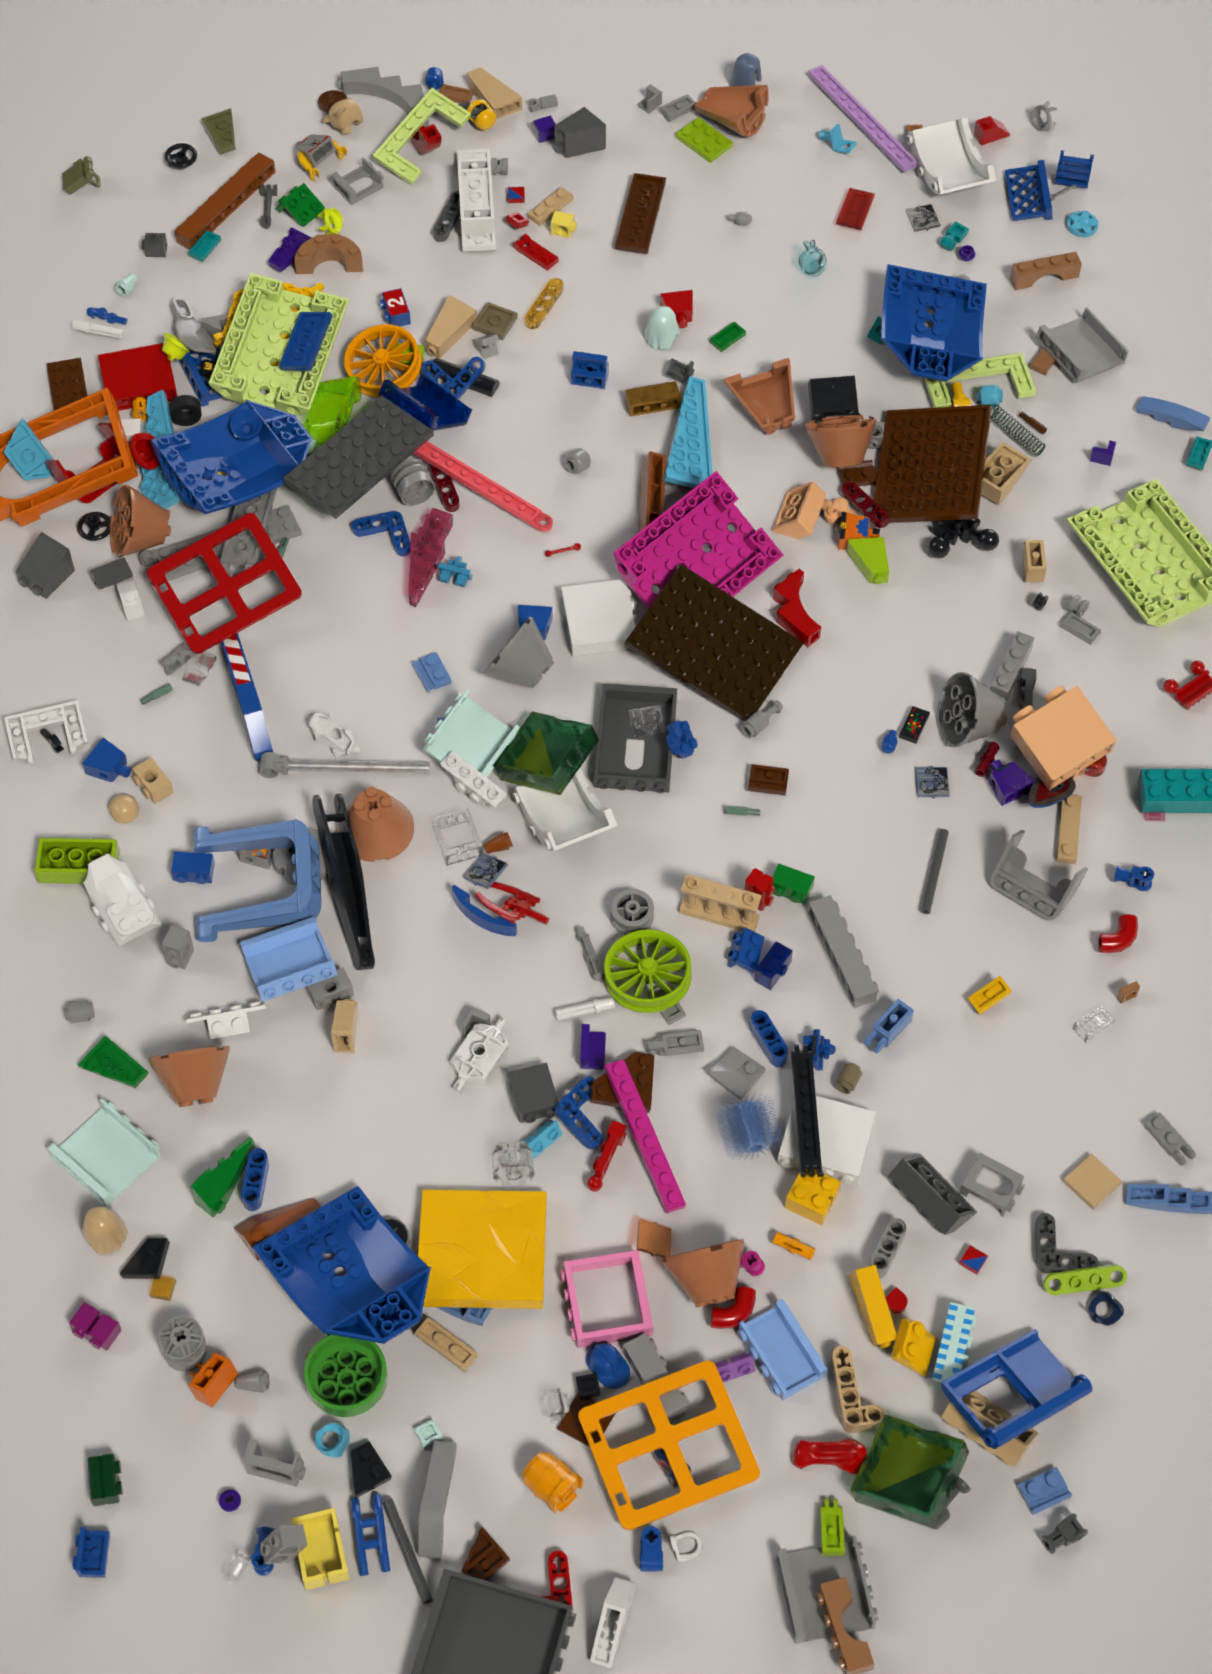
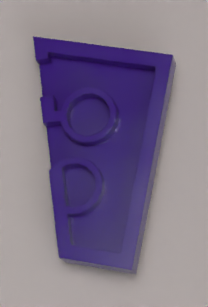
[268,227,312,272]

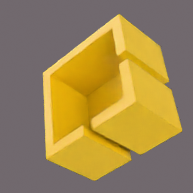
[785,1170,841,1226]

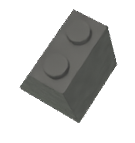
[555,107,606,158]
[16,532,75,599]

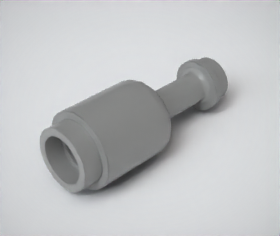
[741,700,783,738]

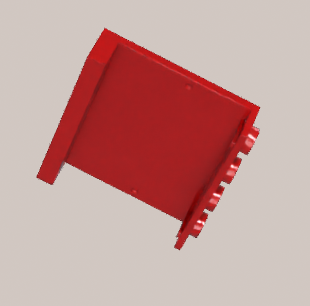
[98,343,177,411]

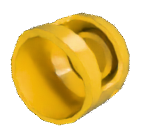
[467,100,496,130]

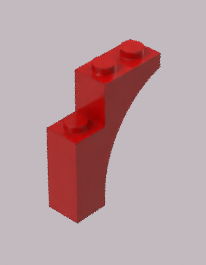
[773,568,821,648]

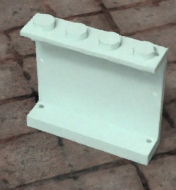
[423,689,523,777]
[47,1099,161,1207]

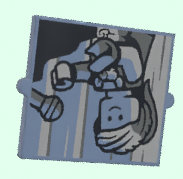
[916,766,949,799]
[463,853,508,889]

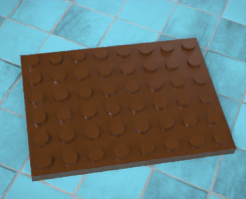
[872,405,991,523]

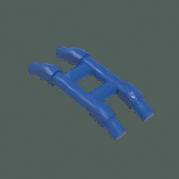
[351,1494,391,1576]

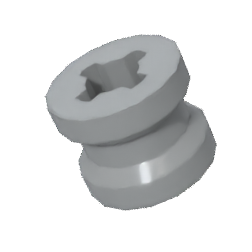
[1067,595,1090,617]

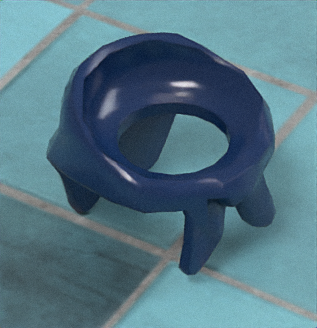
[1088,1291,1124,1326]

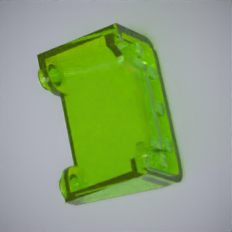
[302,376,362,445]

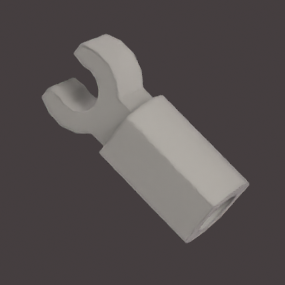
[529,94,558,112]

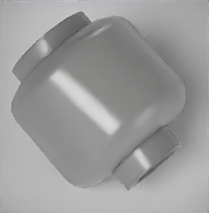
[565,448,591,474]

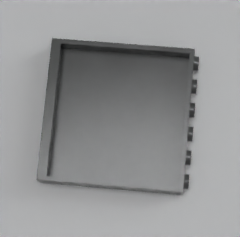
[411,1569,576,1674]

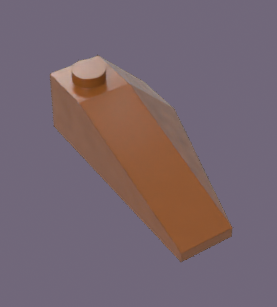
[234,1198,321,1261]

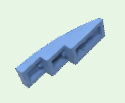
[1136,396,1210,431]
[1126,1184,1212,1214]

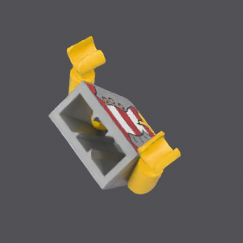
[296,134,347,182]

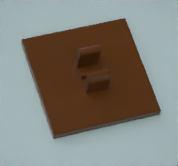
[557,1392,616,1447]

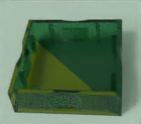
[493,711,599,795]
[850,1414,969,1529]

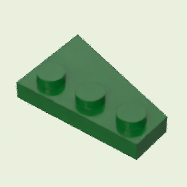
[78,1036,149,1088]

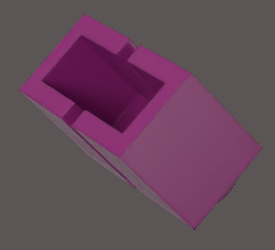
[69,1302,122,1351]

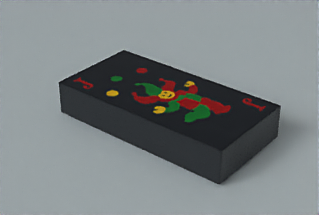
[899,706,930,744]

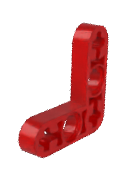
[543,1551,572,1606]

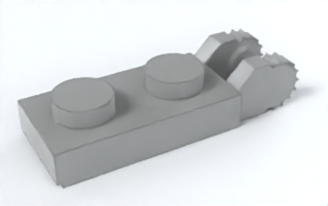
[1143,1112,1196,1166]

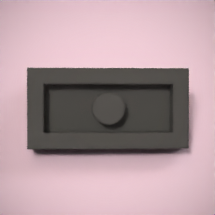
[91,557,133,589]

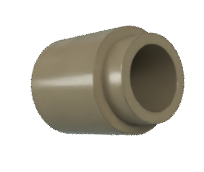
[836,1063,862,1094]

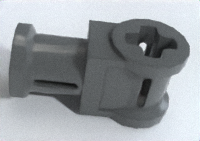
[1041,1513,1088,1554]

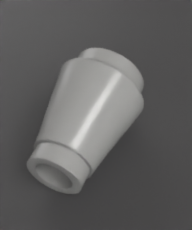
[236,1371,270,1393]

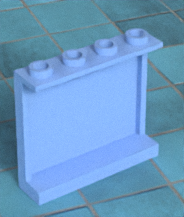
[240,916,338,1002]

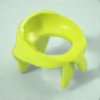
[318,208,343,234]

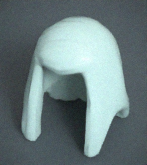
[645,306,680,350]

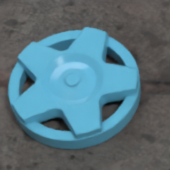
[1067,210,1098,237]

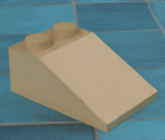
[981,442,1032,505]

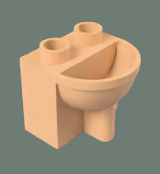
[1010,685,1117,791]

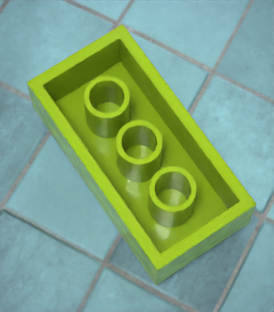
[35,838,120,884]

